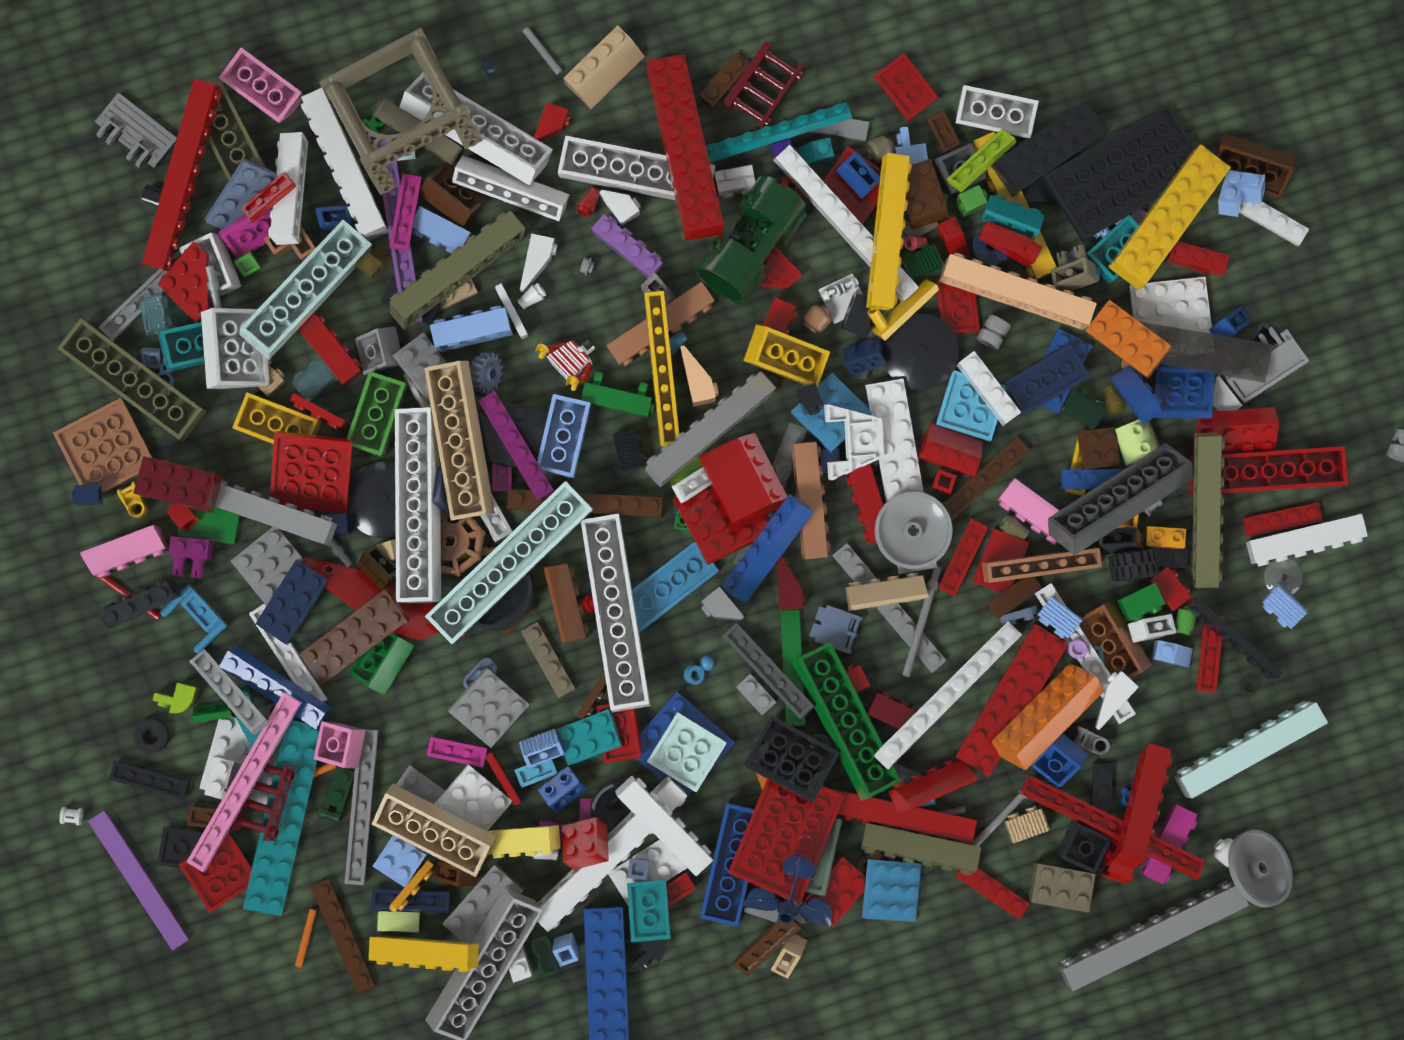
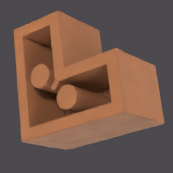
[264,224,316,262]

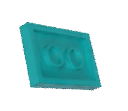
[556,709,623,766]
[627,880,671,943]

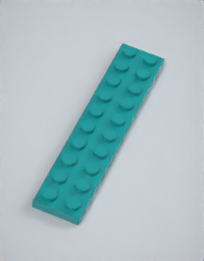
[243,720,320,916]

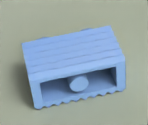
[1262,584,1307,629]
[1037,596,1083,639]
[519,729,564,768]

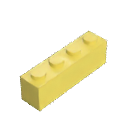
[487,825,561,858]

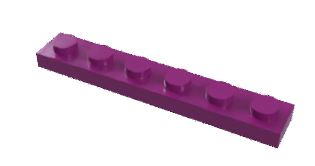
[478,391,554,501]

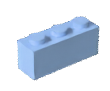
[412,206,472,254]

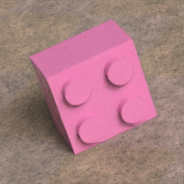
[314,721,366,768]

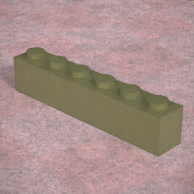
[861,823,981,875]

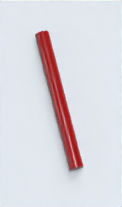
[95,575,161,621]

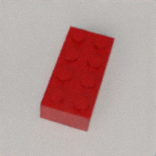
[1195,407,1279,454]

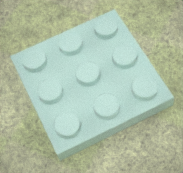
[647,712,727,792]

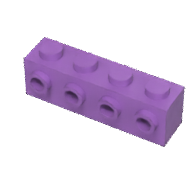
[591,214,663,278]

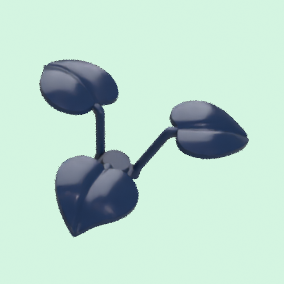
[743,855,832,927]

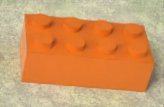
[1085,300,1172,378]

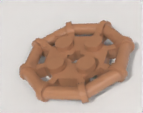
[440,509,486,577]

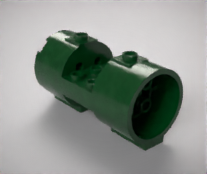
[696,176,807,306]

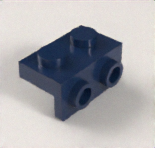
[843,336,886,376]

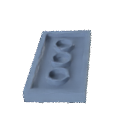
[205,158,278,229]

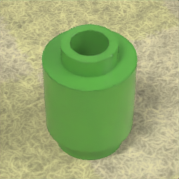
[1174,606,1196,635]

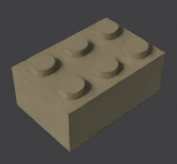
[1028,862,1095,913]

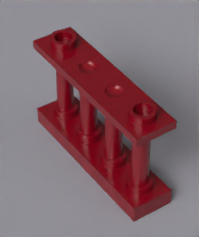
[723,40,804,130]
[230,753,296,841]

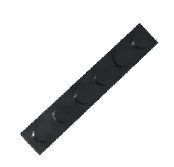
[1186,598,1283,679]

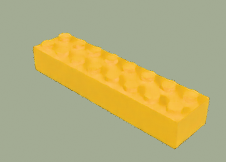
[1108,144,1231,290]

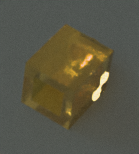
[356,251,385,281]

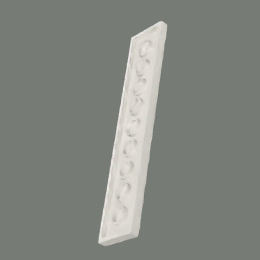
[865,379,937,574]

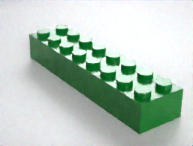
[791,642,901,801]

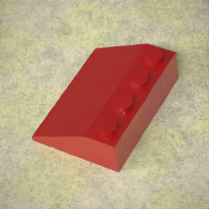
[699,433,787,523]

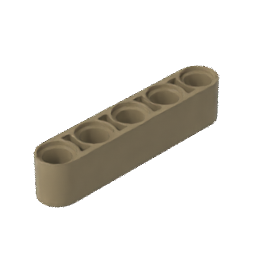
[373,98,462,165]

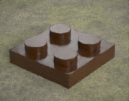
[1077,427,1120,470]

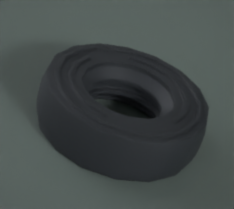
[134,719,169,753]

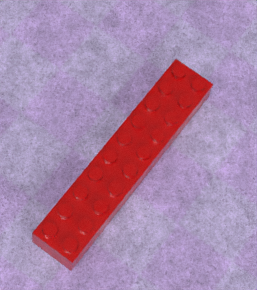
[646,54,724,241]

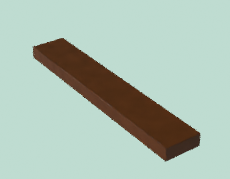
[942,436,1030,522]

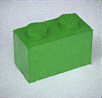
[955,185,988,219]

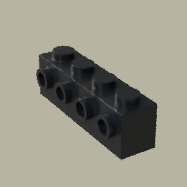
[99,578,182,630]

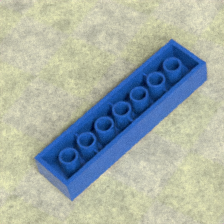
[584,906,629,1040]

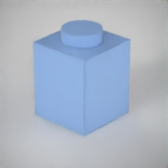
[552,932,579,967]

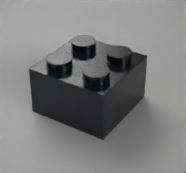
[1056,819,1112,874]

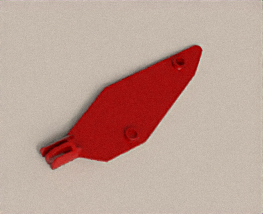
[303,557,465,641]

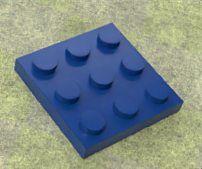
[1154,367,1216,418]

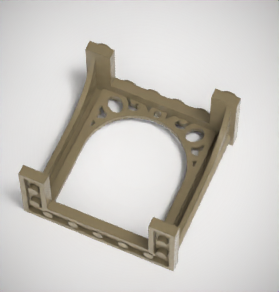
[319,28,482,195]

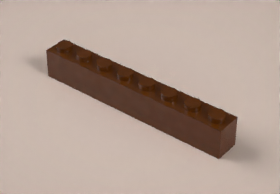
[507,489,663,518]

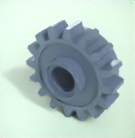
[470,352,503,394]

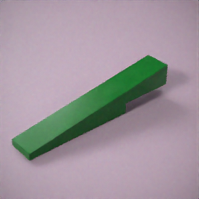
[780,610,805,726]

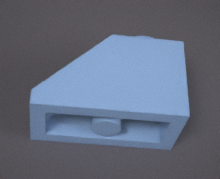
[1151,640,1193,668]

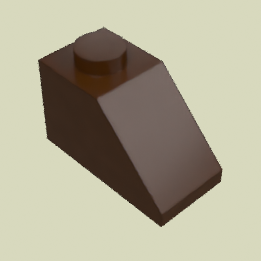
[434,860,478,887]

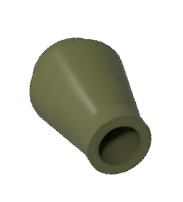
[999,515,1029,540]

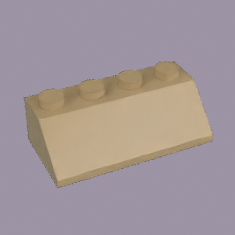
[564,25,645,110]
[845,573,929,611]

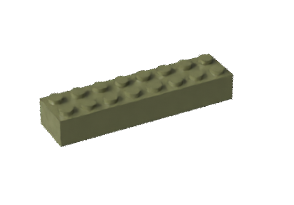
[389,210,525,330]
[57,318,207,442]

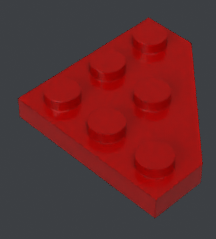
[157,241,211,323]
[758,246,802,289]

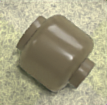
[865,136,894,164]

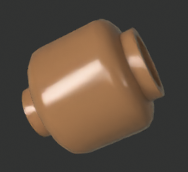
[804,305,832,333]

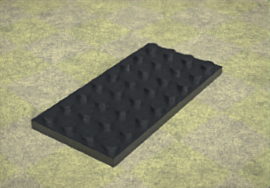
[1042,104,1196,242]

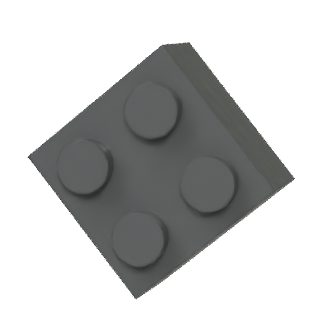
[932,143,987,195]

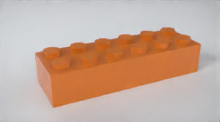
[991,663,1104,770]

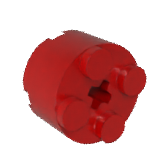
[1100,839,1134,884]

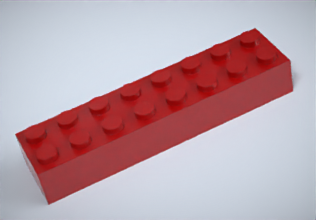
[1187,446,1348,497]
[954,624,1068,777]

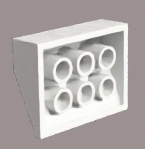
[201,308,269,389]

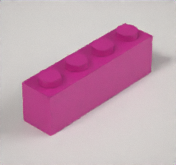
[1140,804,1198,885]

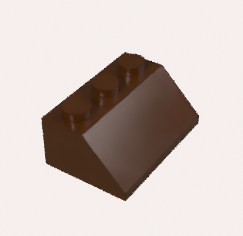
[419,163,490,228]

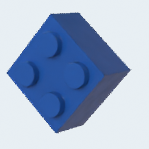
[1031,733,1088,788]

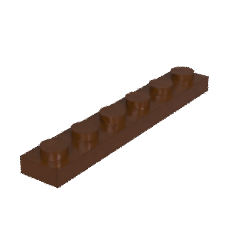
[311,878,376,994]

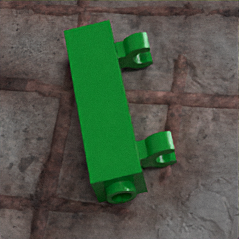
[581,372,655,418]

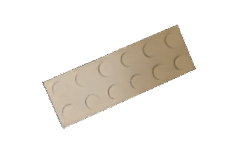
[372,784,497,877]

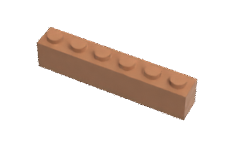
[607,282,715,367]
[791,442,830,559]
[982,548,1102,583]

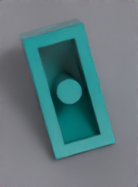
[794,138,834,166]

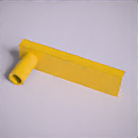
[867,279,939,341]

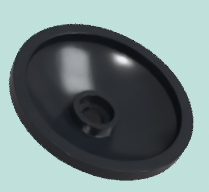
[590,780,631,834]

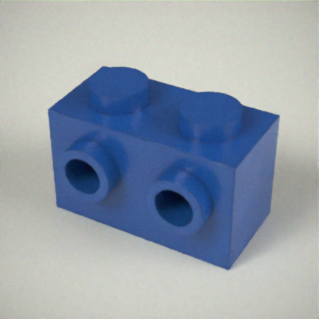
[538,766,587,813]

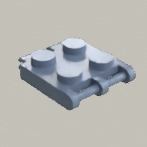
[809,605,863,654]

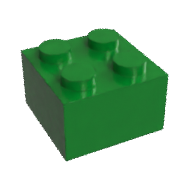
[1115,583,1166,623]

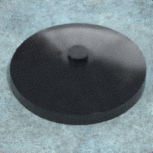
[882,314,959,390]
[347,462,396,538]
[460,555,534,631]

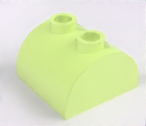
[1115,420,1160,467]

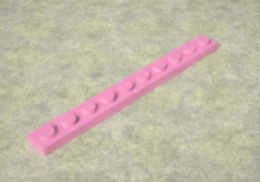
[187,692,302,872]

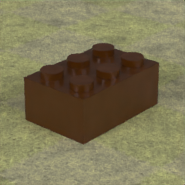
[905,159,948,229]

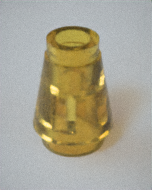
[1103,385,1124,415]

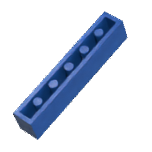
[721,494,814,603]
[219,646,332,729]

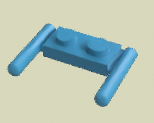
[160,584,228,653]

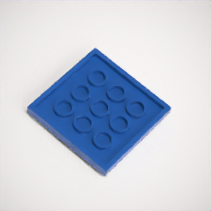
[637,692,735,799]

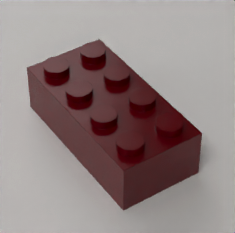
[133,456,223,514]

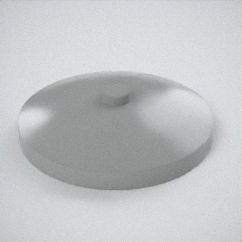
[874,492,952,569]
[1228,830,1293,908]

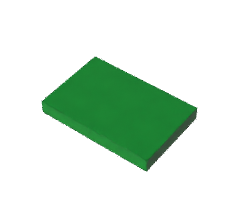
[178,507,240,545]

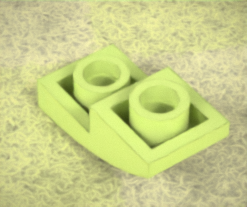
[377,911,420,933]

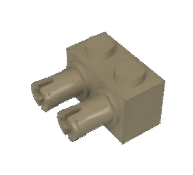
[1051,245,1098,292]

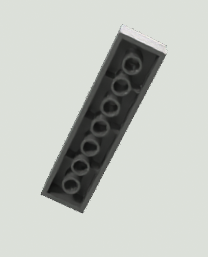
[1048,443,1193,555]

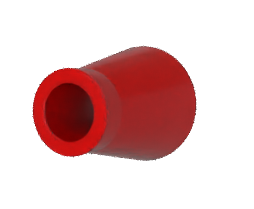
[576,188,600,218]

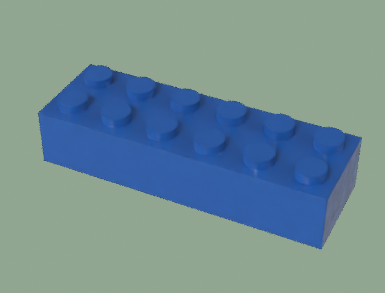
[700,802,754,927]

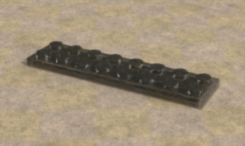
[1112,321,1273,383]

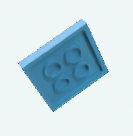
[791,373,872,453]
[862,859,921,922]

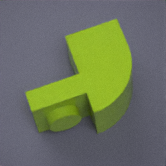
[153,683,199,713]

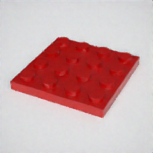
[270,431,353,513]
[673,484,771,565]

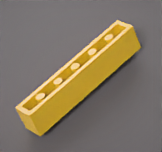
[369,935,479,972]

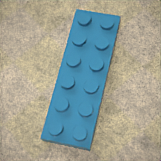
[632,542,719,633]

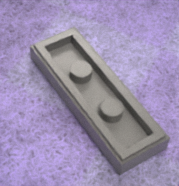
[810,112,869,142]

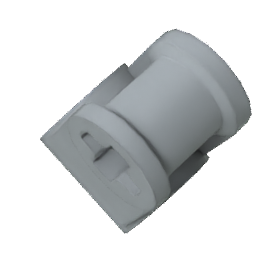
[1072,726,1110,755]

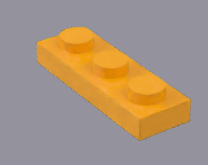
[389,860,433,913]

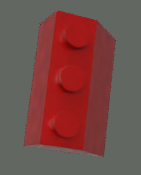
[917,422,983,478]

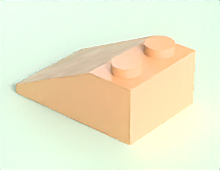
[680,346,719,407]

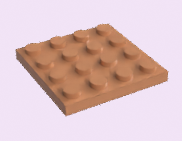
[53,398,153,494]

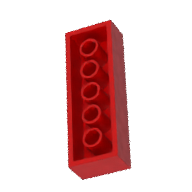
[1113,743,1172,868]

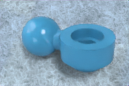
[684,655,715,685]

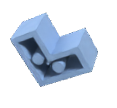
[1218,170,1265,217]

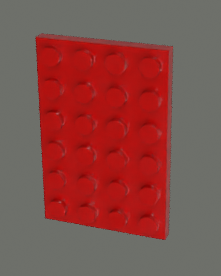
[728,779,845,905]

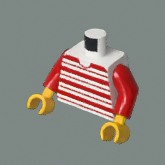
[535,340,595,391]

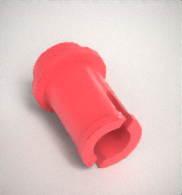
[904,235,927,251]

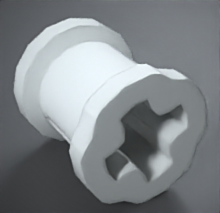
[60,807,83,826]

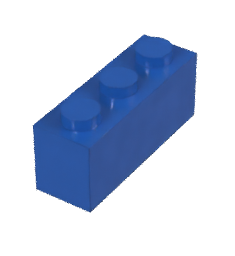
[1111,366,1162,424]

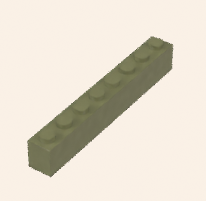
[1192,432,1225,588]

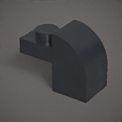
[633,940,665,970]

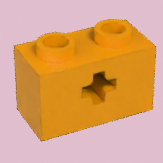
[1143,526,1186,549]

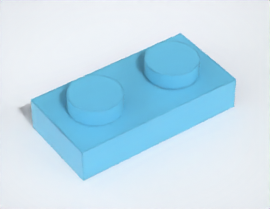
[515,760,557,788]

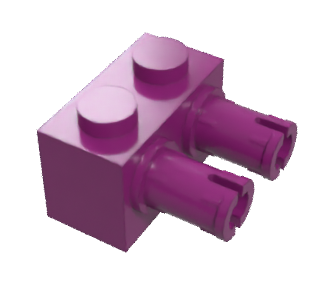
[168,536,213,579]

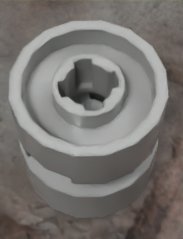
[976,315,1011,350]
[1386,429,1404,463]

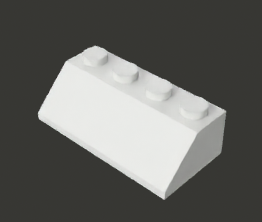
[956,85,1039,138]

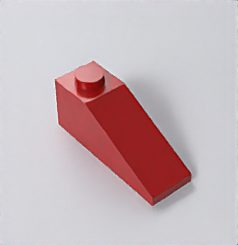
[978,221,1043,267]

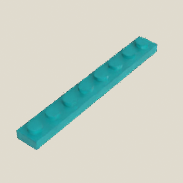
[706,103,852,163]

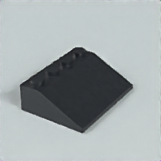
[474,395,549,469]
[744,715,840,803]

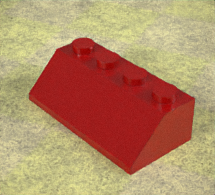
[888,759,978,813]

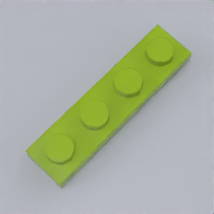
[947,129,1016,192]

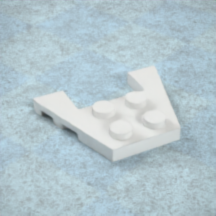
[824,404,884,480]

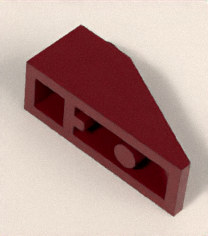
[776,555,806,610]

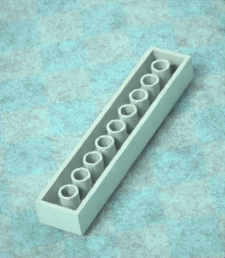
[425,481,594,644]

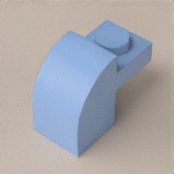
[894,127,928,165]

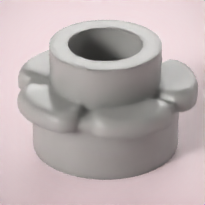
[580,257,594,275]

